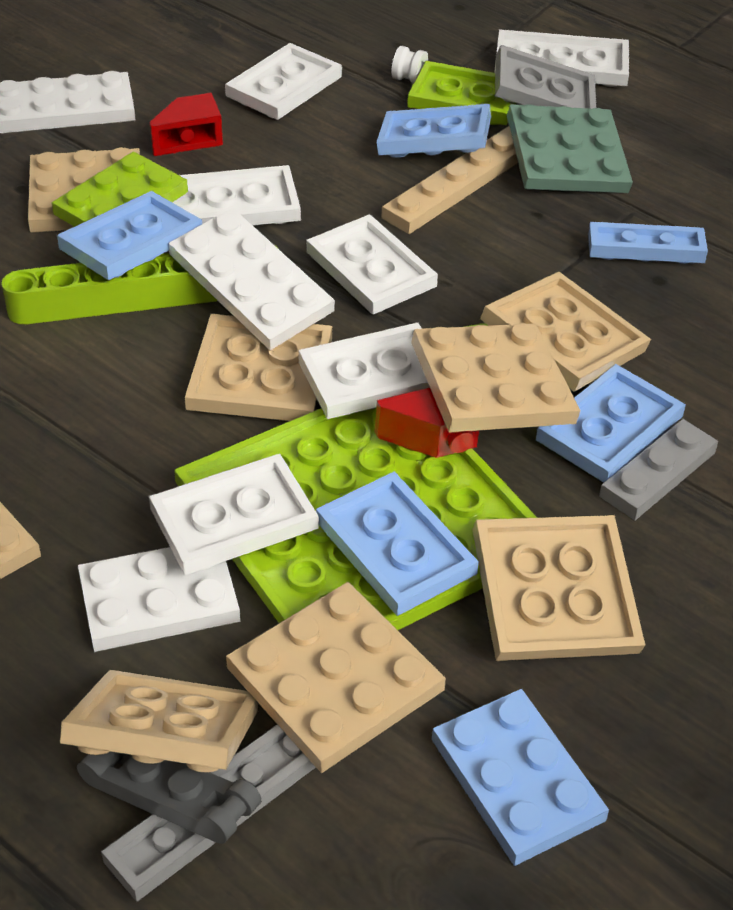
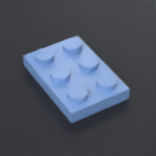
[377,104,491,158]
[57,191,202,280]
[536,364,686,482]
[316,471,479,616]
[432,689,609,866]

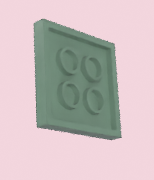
[507,104,633,193]

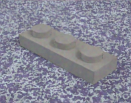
[599,419,718,521]

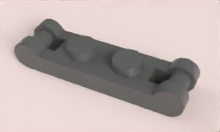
[77,751,261,844]

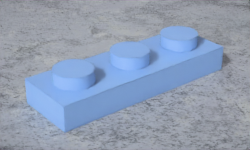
[588,222,708,264]

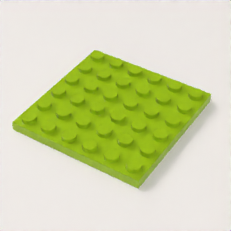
[174,408,537,630]

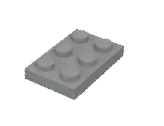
[495,45,596,109]

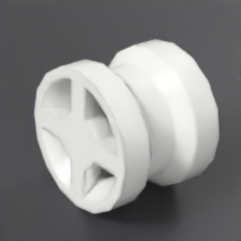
[391,46,428,84]

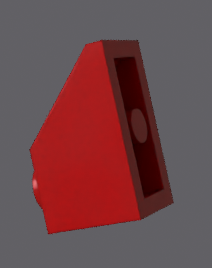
[150,93,223,156]
[374,387,479,458]

